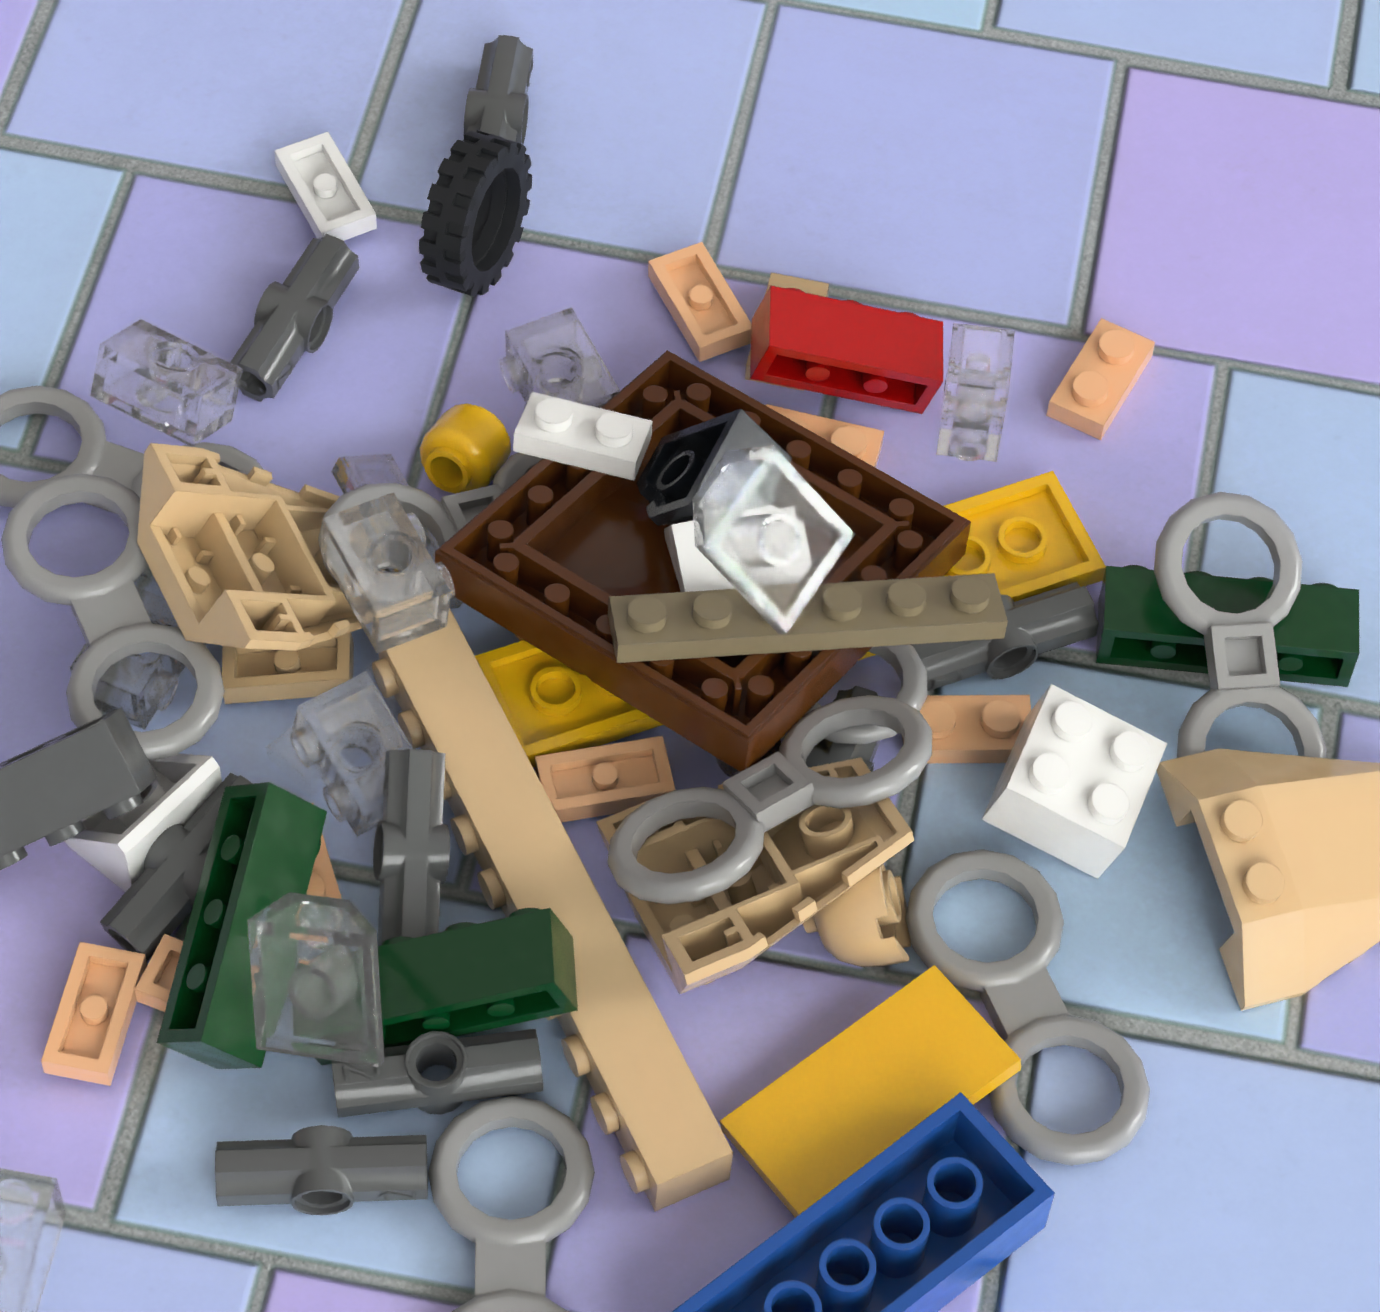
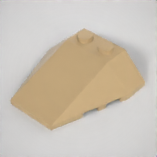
[137,443,415,651]
[1157,748,1380,1011]
[596,758,914,994]

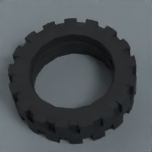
[419,130,532,297]

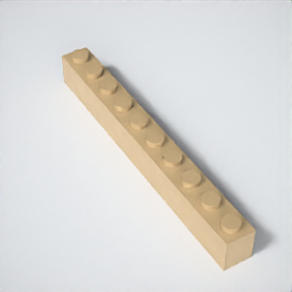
[372,607,733,1212]

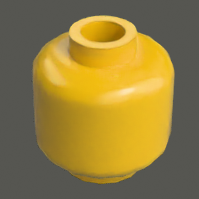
[420,403,511,494]

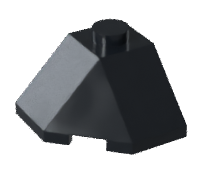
[636,409,792,526]

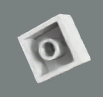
[982,684,1167,879]

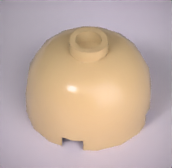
[803,855,911,967]

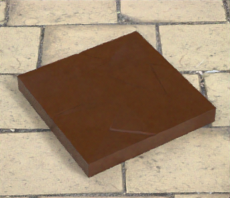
[434,350,971,772]

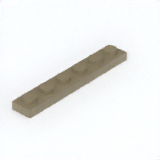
[608,573,1008,663]

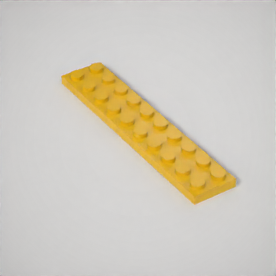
[475,471,1106,768]

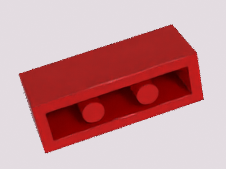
[750,285,943,414]

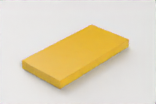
[720,965,1021,1218]

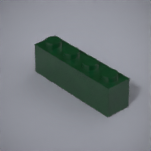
[1096,565,1359,687]
[157,782,327,1069]
[294,908,578,1066]

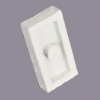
[274,132,377,241]
[513,392,653,481]

